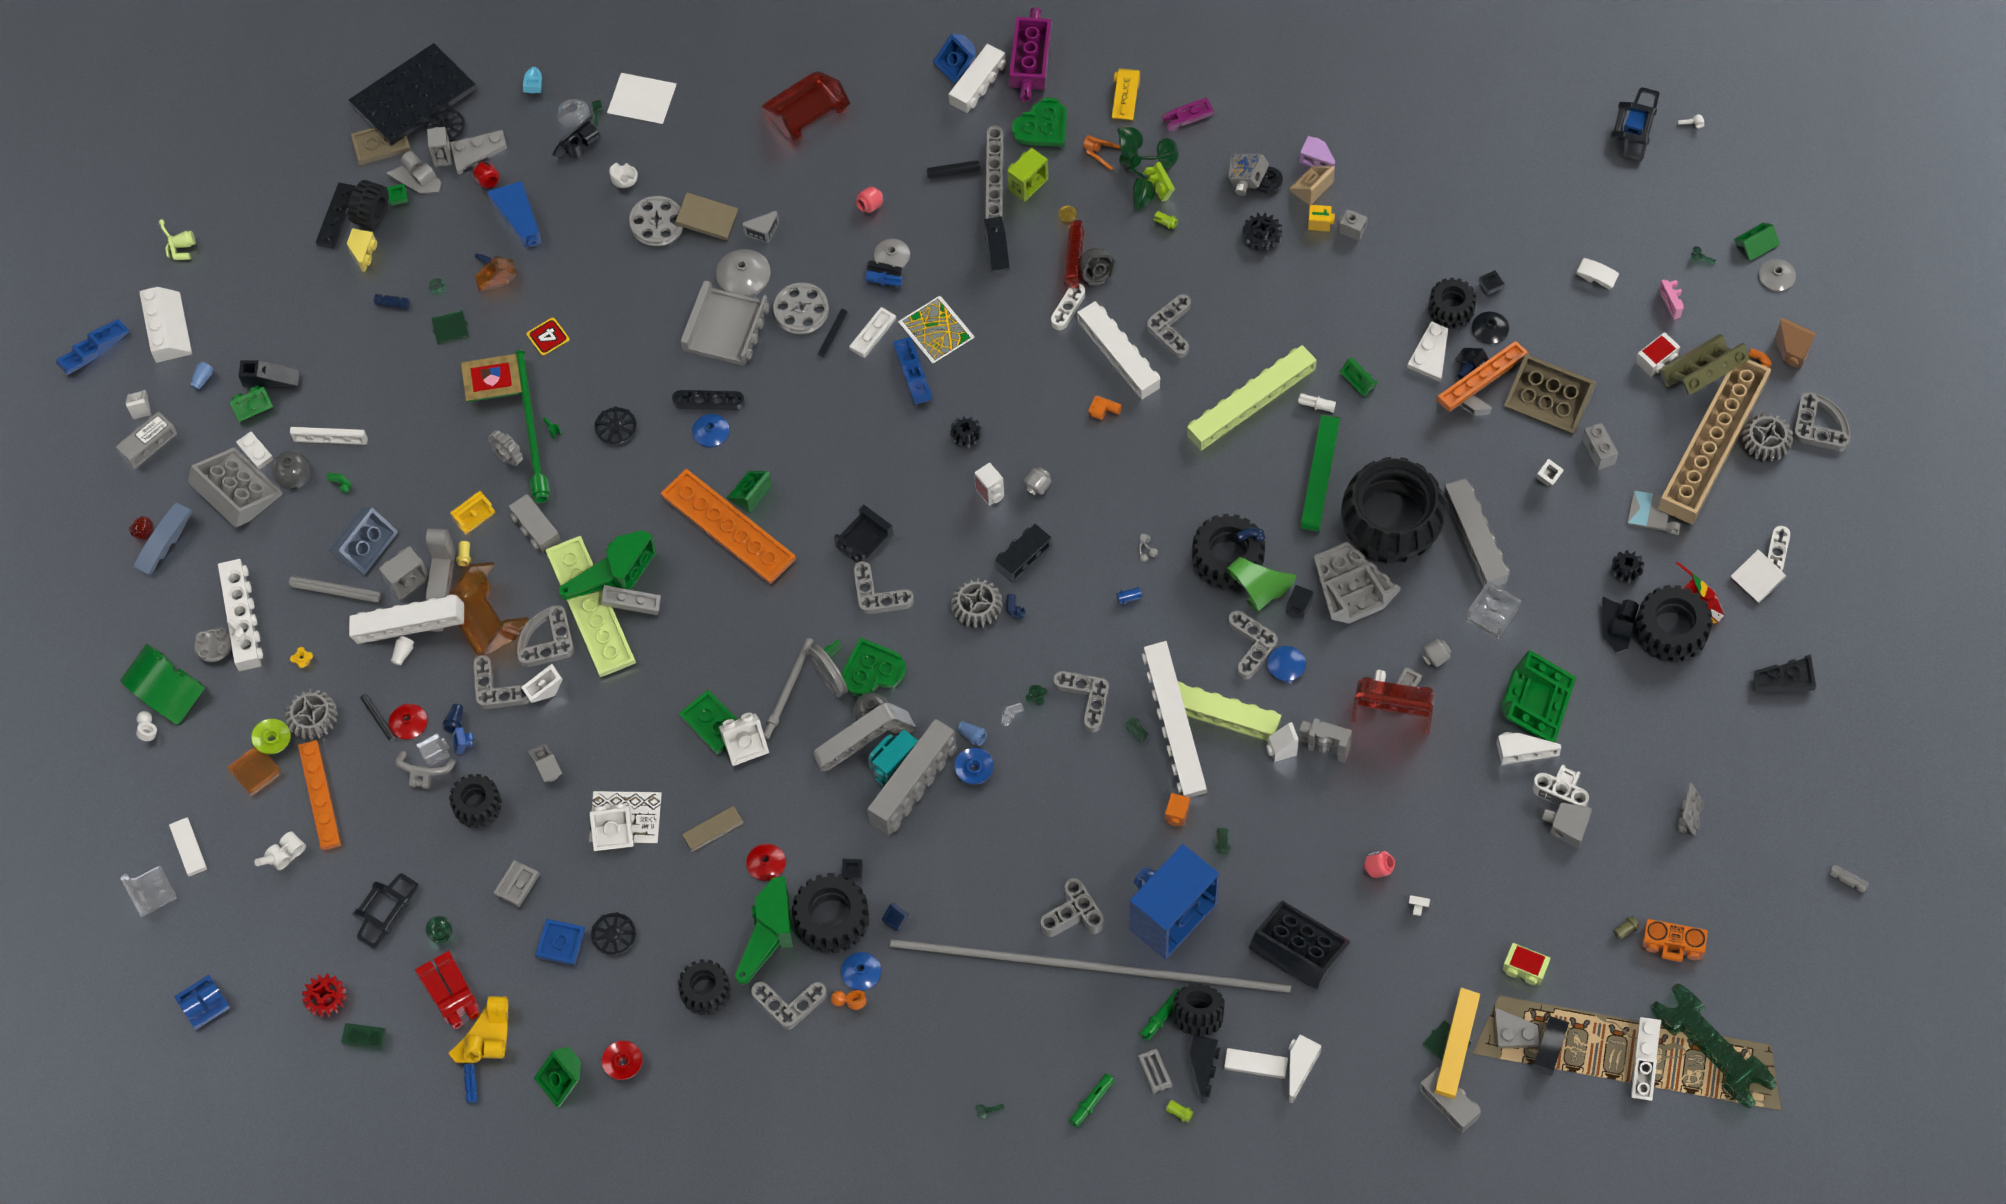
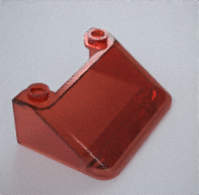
[762,71,851,141]

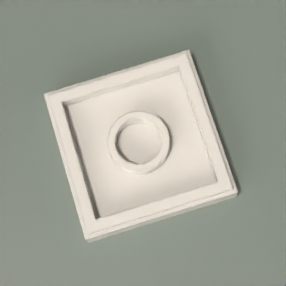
[1731,549,1786,603]

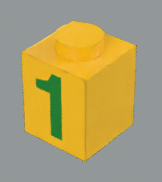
[1308,205,1335,232]

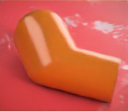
[1749,348,1772,368]

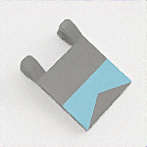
[1627,491,1680,535]

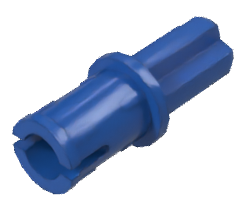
[866,270,903,287]

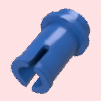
[1116,587,1142,605]

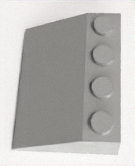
[187,447,283,528]

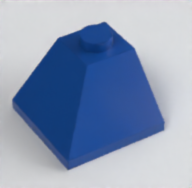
[933,34,976,84]

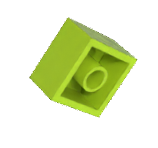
[1007,147,1048,202]

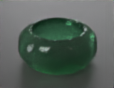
[428,278,445,294]

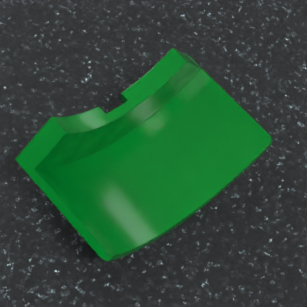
[120,643,205,724]

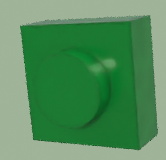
[387,184,408,206]

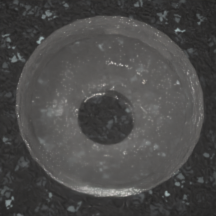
[557,98,590,128]

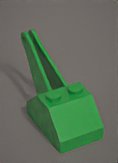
[559,530,657,600]
[735,877,793,985]

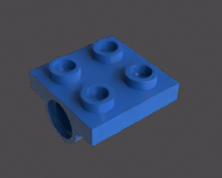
[174,975,230,1030]

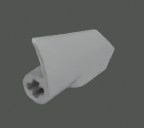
[387,151,442,194]

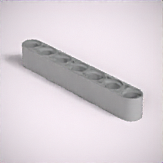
[986,126,1003,219]

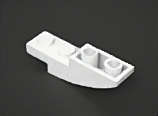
[1631,1017,1661,1101]

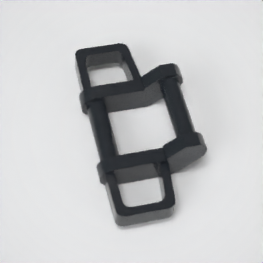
[1611,87,1660,162]
[353,873,418,950]

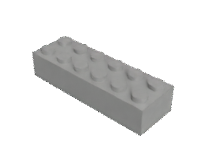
[867,719,957,836]

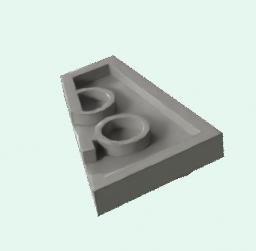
[450,130,507,175]

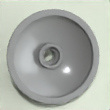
[716,249,771,297]

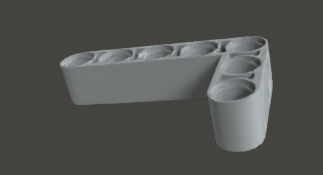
[425,528,455,632]
[813,703,916,771]

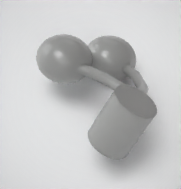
[1139,534,1158,562]

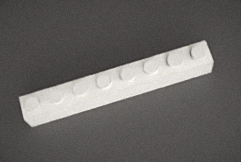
[1142,641,1208,798]

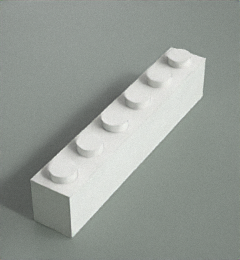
[1077,301,1161,400]
[349,595,464,644]

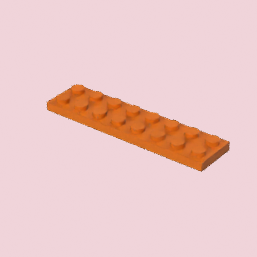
[660,468,796,585]

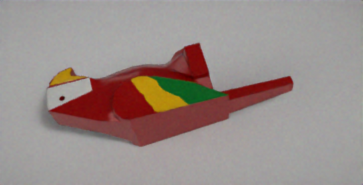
[1676,561,1725,624]

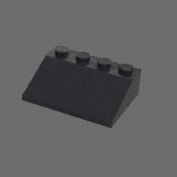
[1249,900,1350,989]

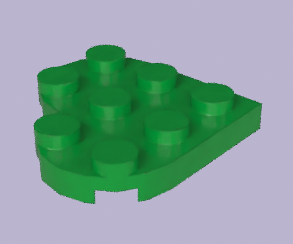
[1012,97,1067,147]
[842,637,906,697]

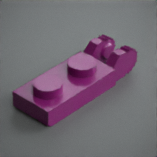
[1161,98,1214,131]

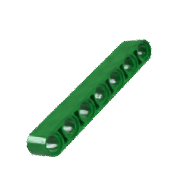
[1300,415,1340,532]

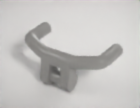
[395,751,456,789]

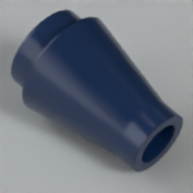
[443,704,463,734]

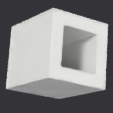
[1534,459,1564,487]

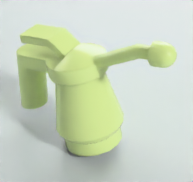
[159,219,196,260]

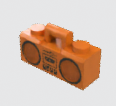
[1642,919,1708,962]

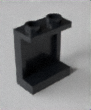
[834,504,893,563]

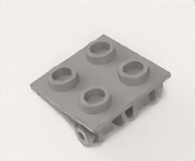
[1677,783,1704,836]

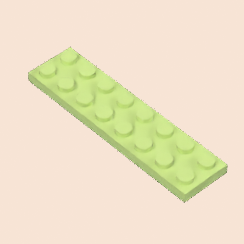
[545,536,636,678]

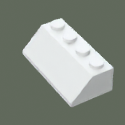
[139,287,192,363]

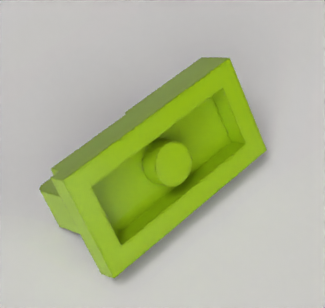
[1143,162,1175,201]

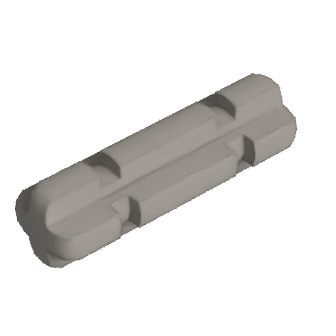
[1830,865,1869,893]

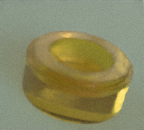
[1059,205,1077,224]

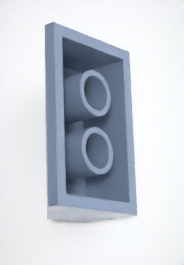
[329,507,398,575]

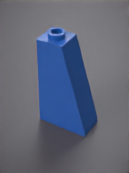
[487,181,542,248]

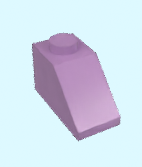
[1299,136,1335,168]

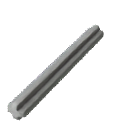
[289,576,381,602]

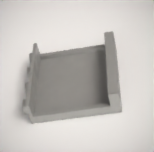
[680,281,770,366]

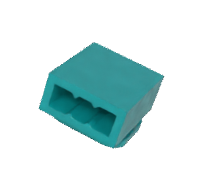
[868,729,918,787]

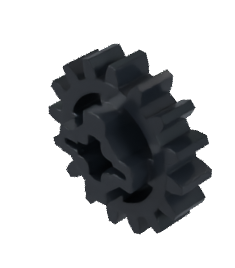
[1243,212,1282,250]

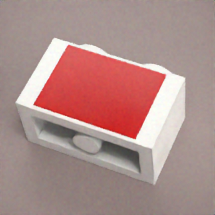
[1635,332,1680,377]
[974,462,1004,506]

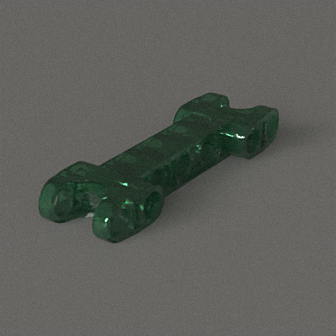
[1651,983,1777,1109]

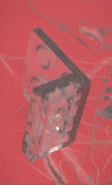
[120,866,177,917]

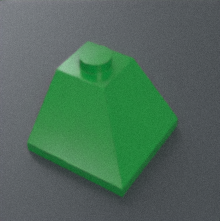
[534,1046,581,1108]

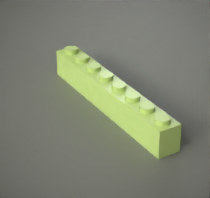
[1187,345,1317,451]

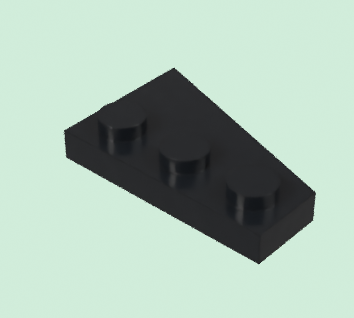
[1754,654,1816,691]

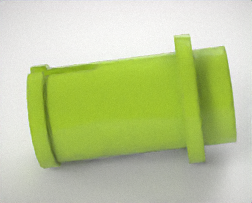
[1153,211,1178,230]
[1166,1100,1194,1123]

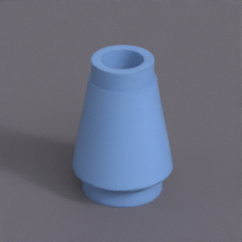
[190,362,214,390]
[957,721,987,746]

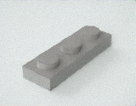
[601,585,661,615]

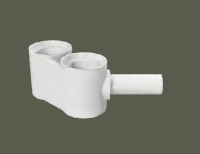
[254,831,306,870]

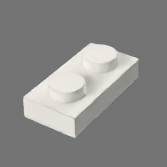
[236,431,274,469]

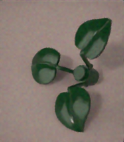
[1117,127,1178,211]

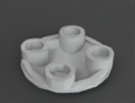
[194,628,232,662]

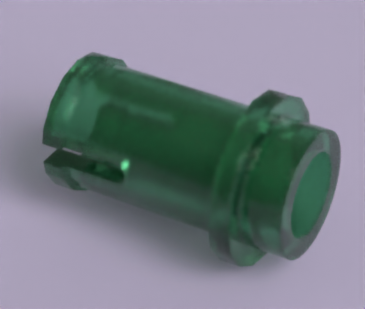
[1125,717,1149,742]
[1215,828,1231,855]

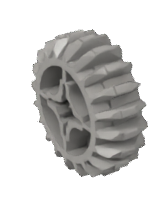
[1741,413,1793,462]
[951,578,1003,629]
[284,689,338,741]

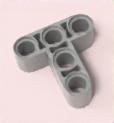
[1041,878,1103,937]

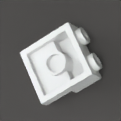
[719,713,769,766]
[590,804,634,851]

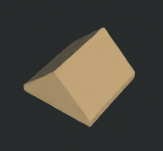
[1289,166,1335,205]

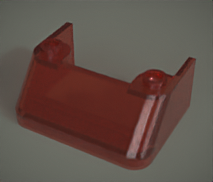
[1351,677,1436,735]

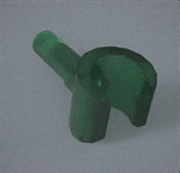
[592,100,603,126]
[1691,246,1716,264]
[975,1104,1004,1119]

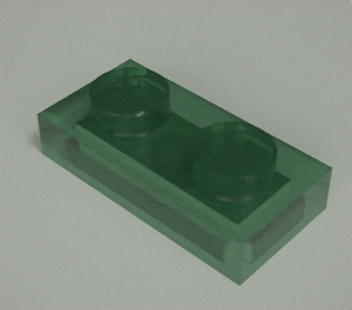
[341,1023,386,1050]

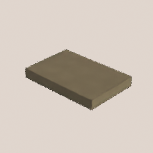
[350,128,411,166]
[675,192,738,241]

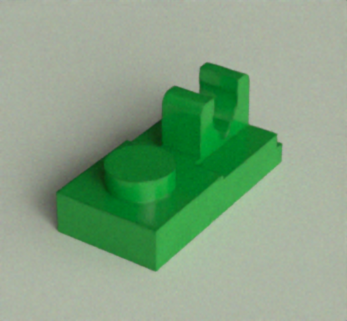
[1340,357,1378,397]

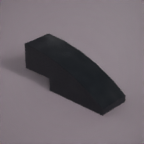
[1533,1016,1569,1076]

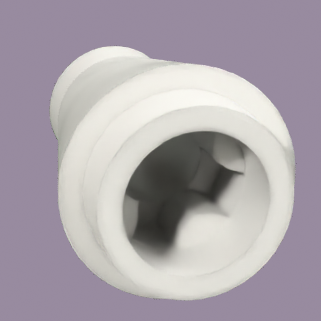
[391,636,414,666]

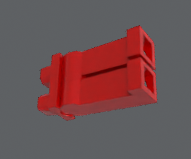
[415,950,480,1030]

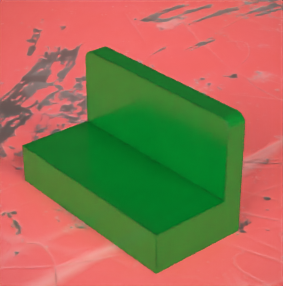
[1734,222,1780,260]

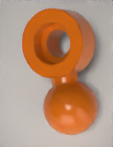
[831,990,867,1010]

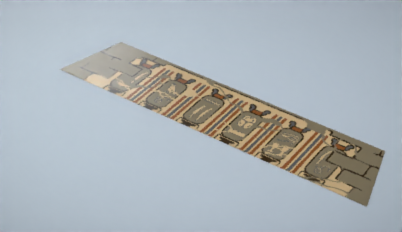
[1472,995,1782,1111]

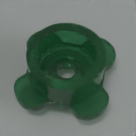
[1026,685,1048,705]

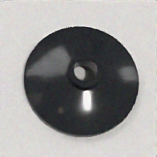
[1472,311,1509,344]

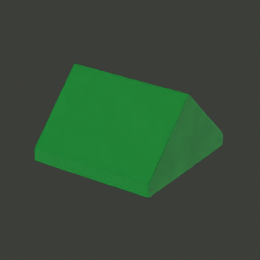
[727,471,772,513]

